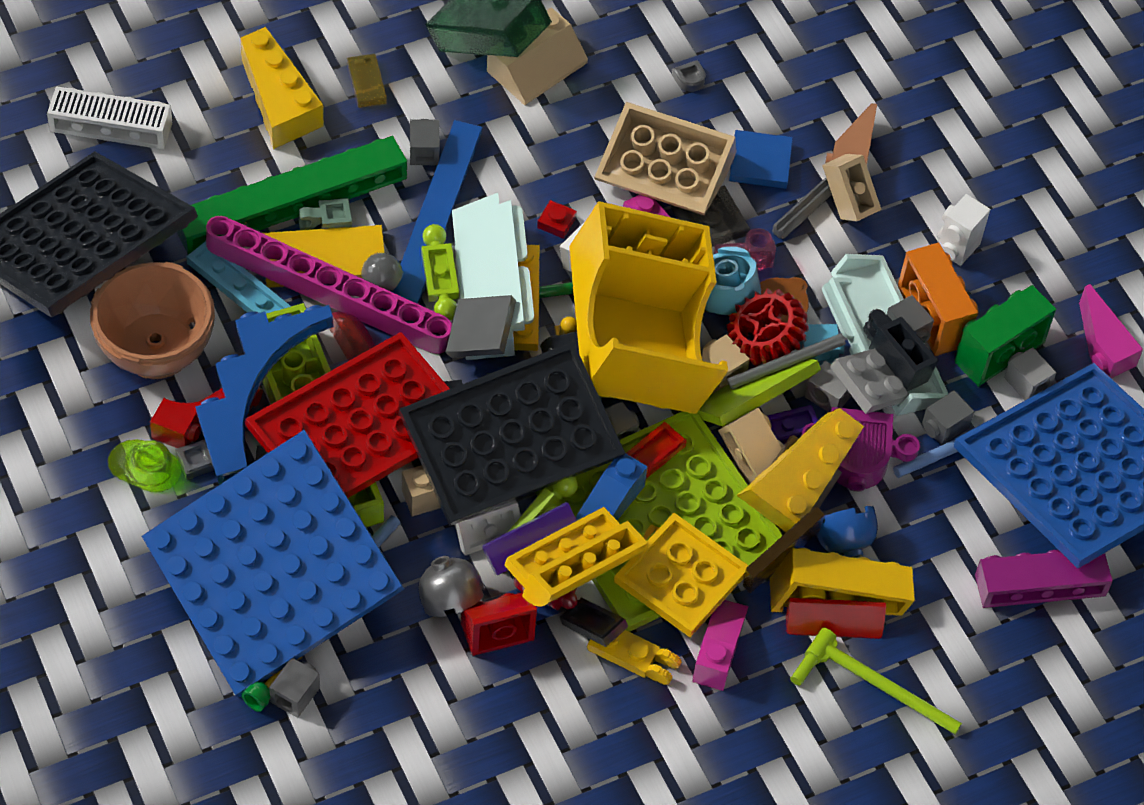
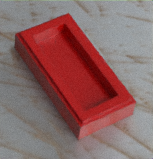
[626,421,687,479]

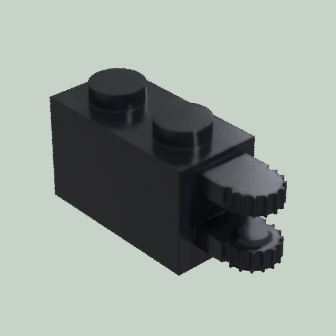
[863,308,939,392]

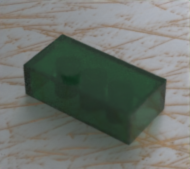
[425,0,552,57]

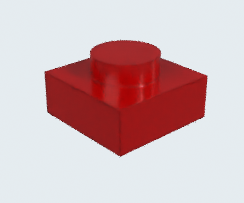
[537,200,577,239]

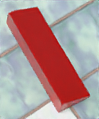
[786,598,886,639]

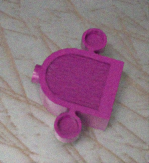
[801,407,920,492]

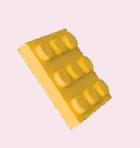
[614,513,748,637]

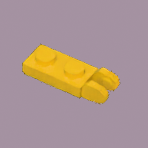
[587,630,682,685]

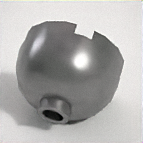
[419,556,485,617]

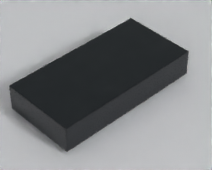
[560,597,628,647]

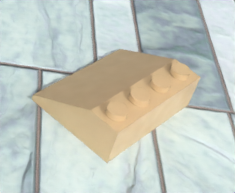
[594,102,737,215]

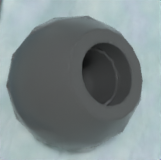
[361,253,403,292]

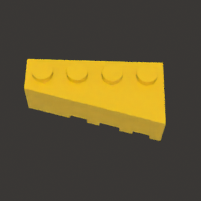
[240,27,324,149]
[737,408,864,532]
[770,548,915,616]

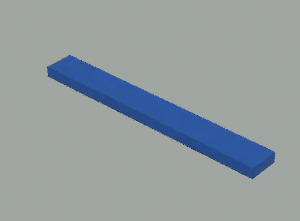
[392,120,482,304]

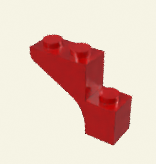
[150,385,263,448]

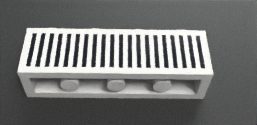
[47,86,172,150]

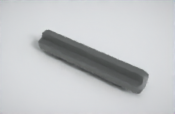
[772,178,832,239]

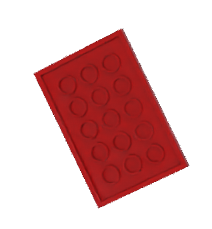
[245,332,450,498]

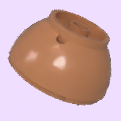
[90,262,215,379]

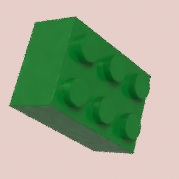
[955,285,1056,387]

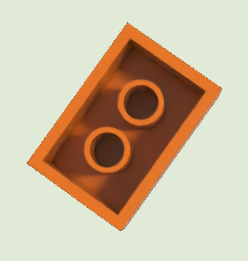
[898,242,978,356]

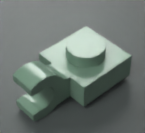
[298,198,352,230]

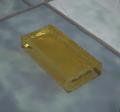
[347,54,387,108]

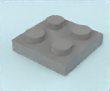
[830,348,909,414]

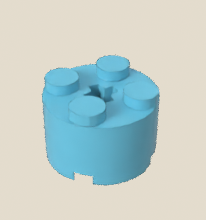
[705,247,761,315]

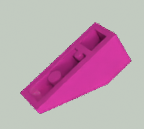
[1079,284,1143,379]
[692,600,748,691]

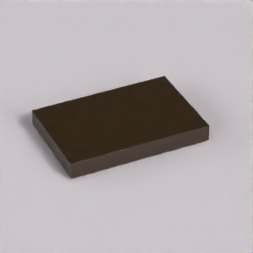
[743,507,825,593]

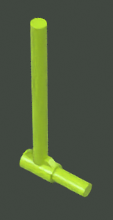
[790,628,962,734]

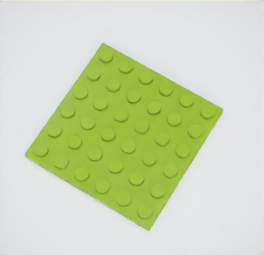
[535,411,783,632]

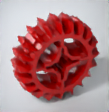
[726,288,809,367]

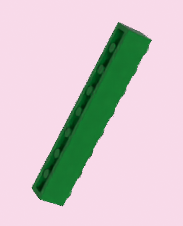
[177,135,407,255]

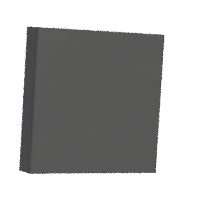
[446,295,516,357]

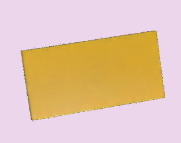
[263,225,385,288]

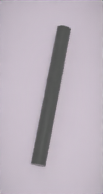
[727,333,846,390]

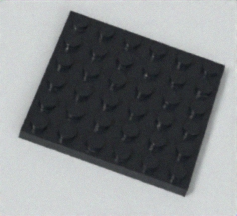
[0,151,198,317]

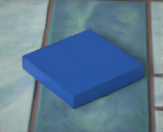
[729,130,792,189]

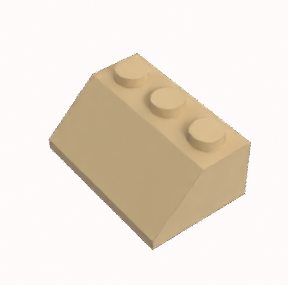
[487,7,588,105]

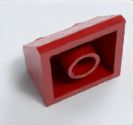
[461,592,537,656]

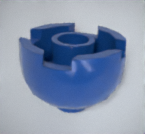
[816,506,878,558]

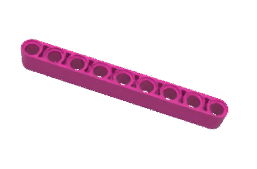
[206,216,452,354]

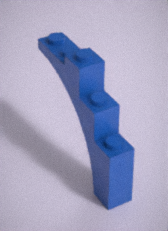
[195,305,334,485]

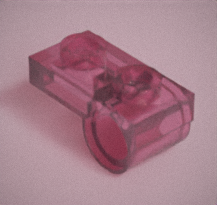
[714,228,776,270]

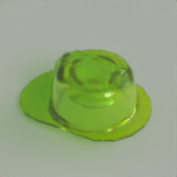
[108,439,181,492]

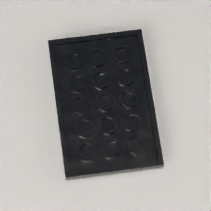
[399,342,625,526]

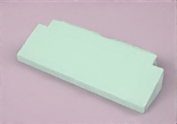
[452,193,534,360]
[822,254,948,416]

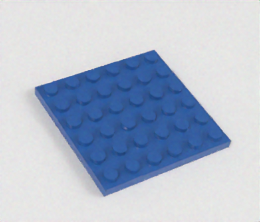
[954,363,1144,569]
[141,430,405,697]

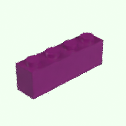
[975,550,1113,608]

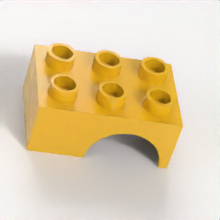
[569,201,728,414]

